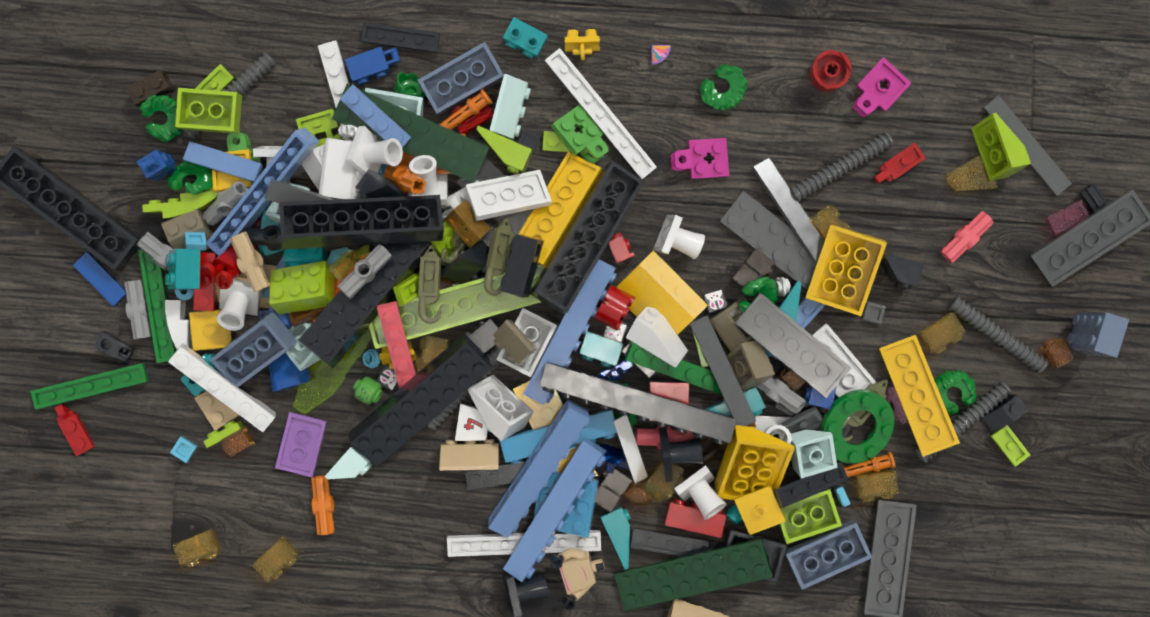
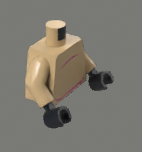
[550,547,605,610]

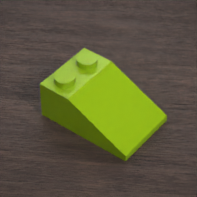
[971,113,1031,181]
[477,126,533,175]

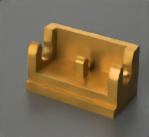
[444,200,492,248]

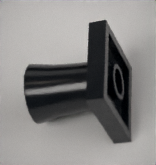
[659,427,703,482]
[501,572,549,617]

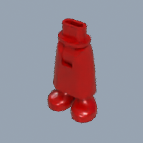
[200,245,258,289]

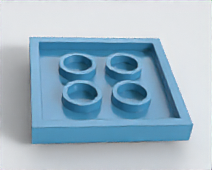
[533,471,599,538]

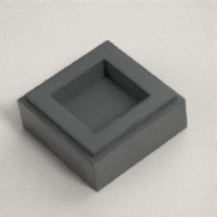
[861,301,886,325]

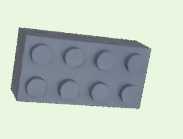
[418,42,504,116]
[210,311,297,387]
[1067,312,1129,358]
[785,519,872,590]

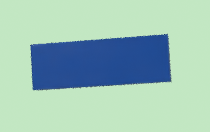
[73,252,126,306]

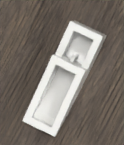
[165,300,192,349]

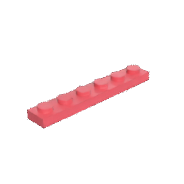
[377,301,416,389]

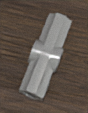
[203,181,248,226]
[136,232,173,270]
[337,244,392,299]
[124,280,152,339]
[756,377,806,414]

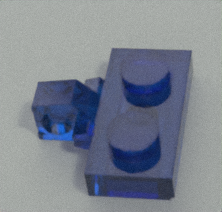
[594,360,633,381]
[596,443,630,474]

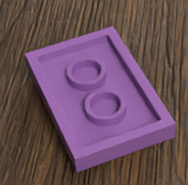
[275,412,328,477]

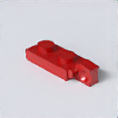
[873,143,926,184]
[55,403,95,456]

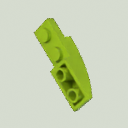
[142,187,219,220]

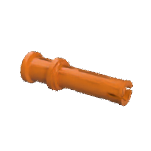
[439,89,493,130]
[844,452,896,477]

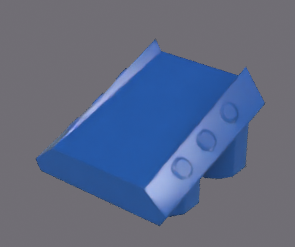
[268,353,311,392]

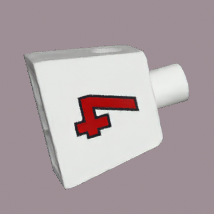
[455,403,491,441]

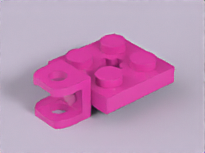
[852,57,911,117]
[670,138,729,179]

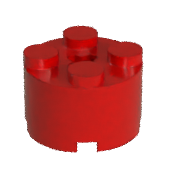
[809,50,852,92]
[594,285,635,331]

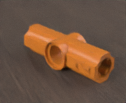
[383,165,426,195]
[311,475,335,535]

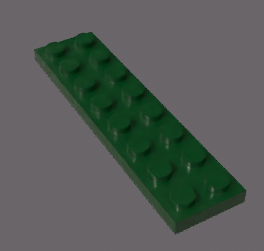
[332,84,490,183]
[614,538,773,611]

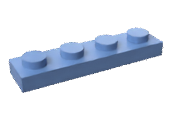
[340,84,412,149]

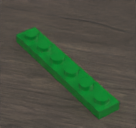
[138,249,176,363]
[625,341,722,395]
[30,363,149,410]

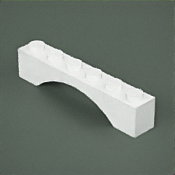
[168,343,276,432]

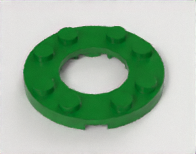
[821,389,894,464]

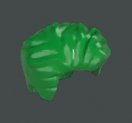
[394,72,426,98]

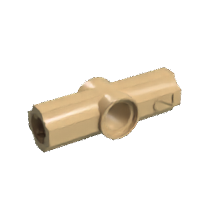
[230,232,270,292]

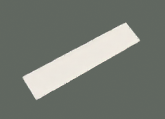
[613,415,648,484]

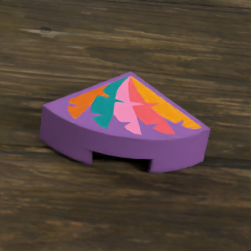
[651,45,671,65]

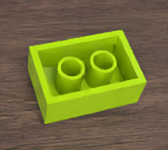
[175,88,242,134]
[269,261,335,315]
[778,488,842,544]

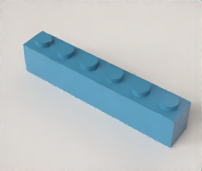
[500,408,617,464]

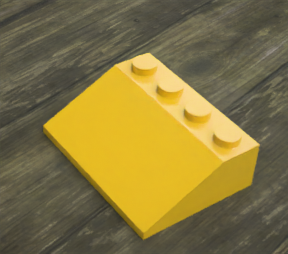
[805,224,887,316]
[617,251,708,335]
[714,425,795,500]

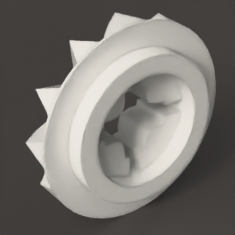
[338,125,358,142]

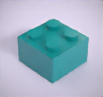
[165,249,200,290]

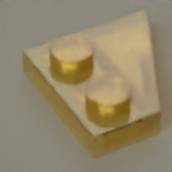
[945,155,998,192]

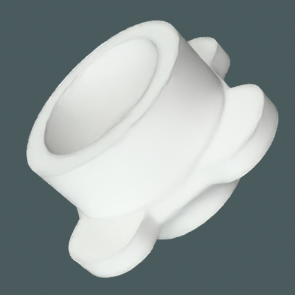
[775,277,790,296]

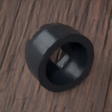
[771,360,785,377]

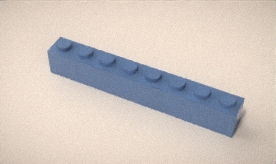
[206,128,319,256]
[524,259,617,405]
[488,399,590,538]
[503,438,606,582]

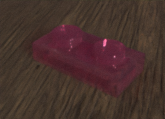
[1045,200,1089,235]
[885,384,908,424]

